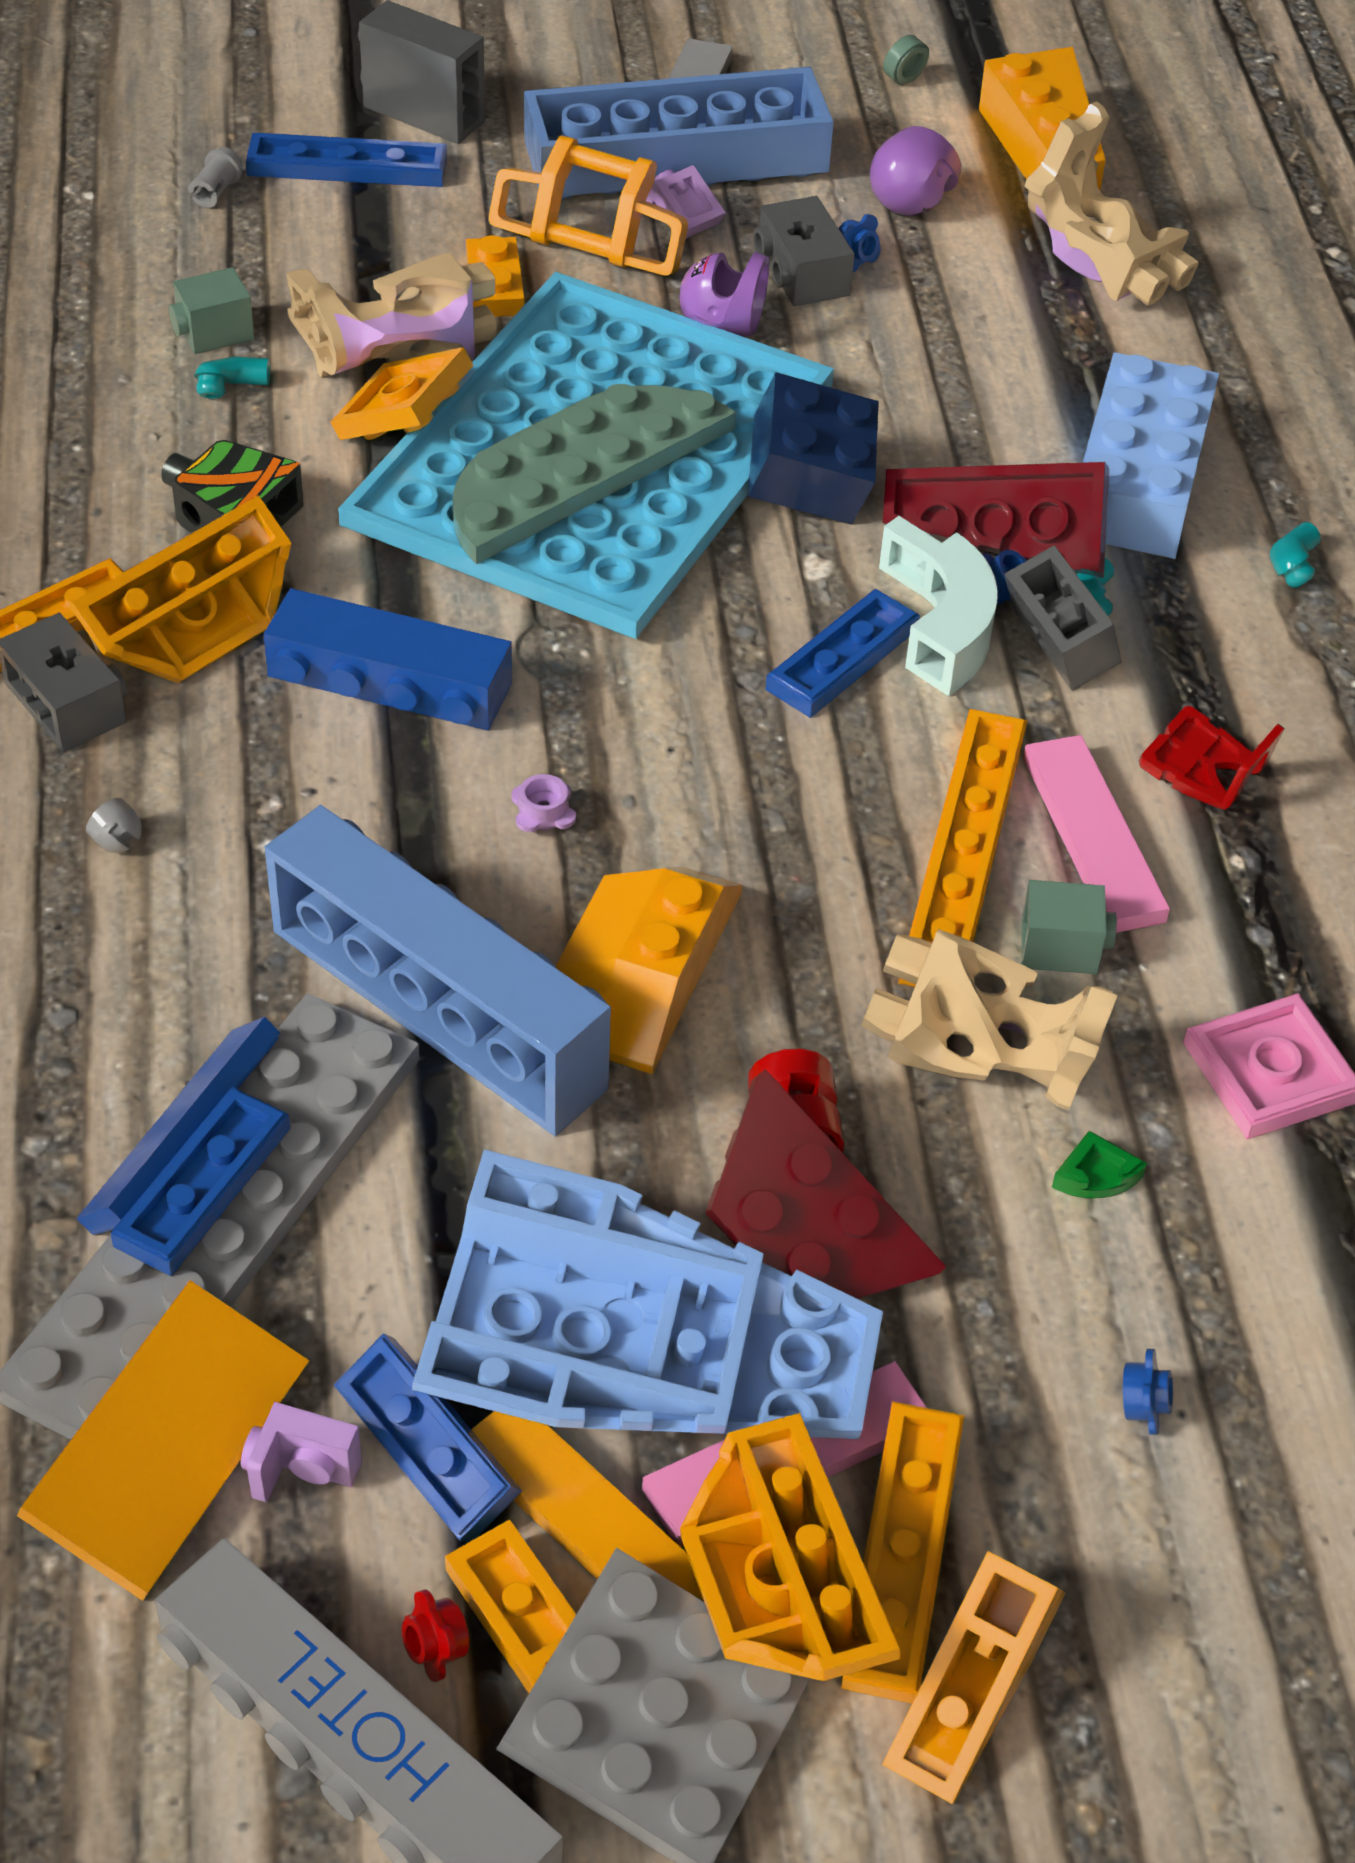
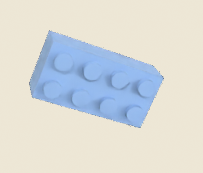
[1083,352,1219,559]

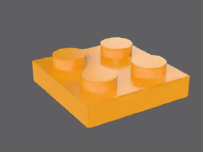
[330,347,474,440]

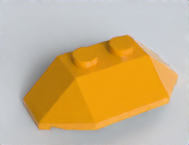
[69,495,292,684]
[556,867,742,1074]
[680,1413,900,1681]

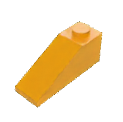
[882,1551,1066,1804]

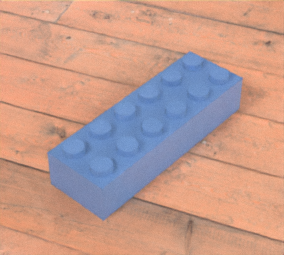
[524,67,833,199]
[264,804,611,1137]

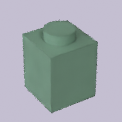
[169,267,255,354]
[1021,880,1117,974]

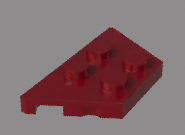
[705,1069,946,1299]

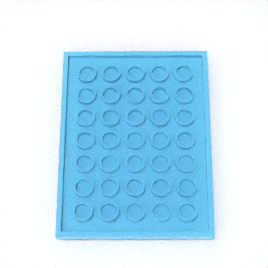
[338,272,834,639]

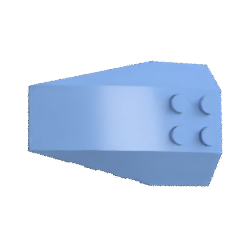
[412,1149,883,1439]

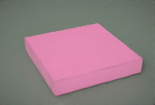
[1183,993,1355,1140]

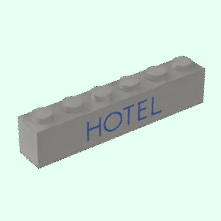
[154,1538,563,1863]

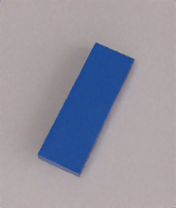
[765,588,920,718]
[110,1087,291,1277]
[334,1333,522,1543]

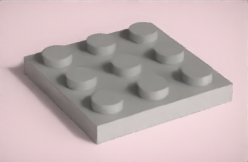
[496,1547,811,1863]

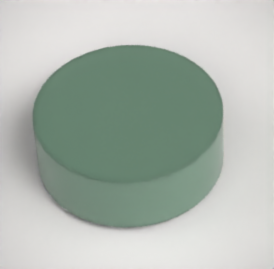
[883,35,929,85]

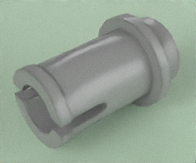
[188,147,242,208]

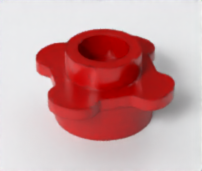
[402,1589,469,1682]

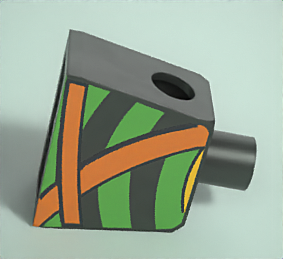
[161,440,304,533]

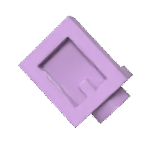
[646,165,726,238]
[241,1402,362,1502]

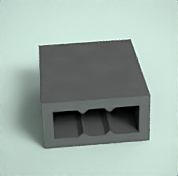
[358,0,485,144]

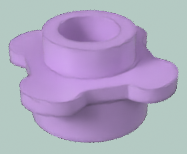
[511,774,576,832]

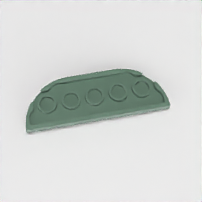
[453,384,736,564]

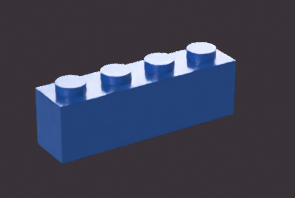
[264,588,512,731]

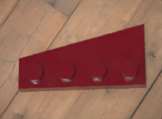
[883,462,1109,578]

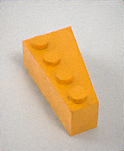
[979,46,1106,191]

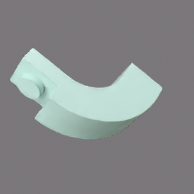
[879,516,998,697]

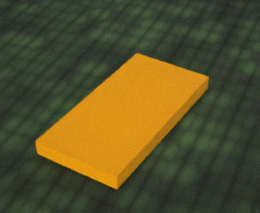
[17,1280,309,1601]

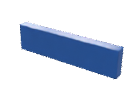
[245,132,447,187]
[76,1016,280,1235]

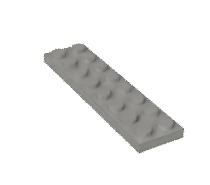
[0,993,420,1440]

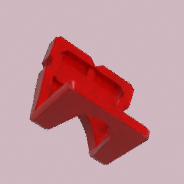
[1138,706,1285,810]

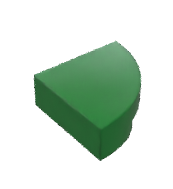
[1052,1131,1147,1199]

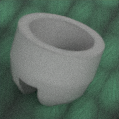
[86,798,142,853]

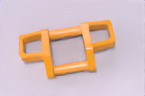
[489,135,688,276]

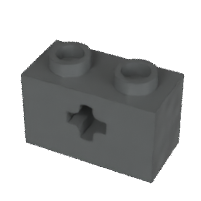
[753,196,854,306]
[1005,545,1121,691]
[0,612,128,752]

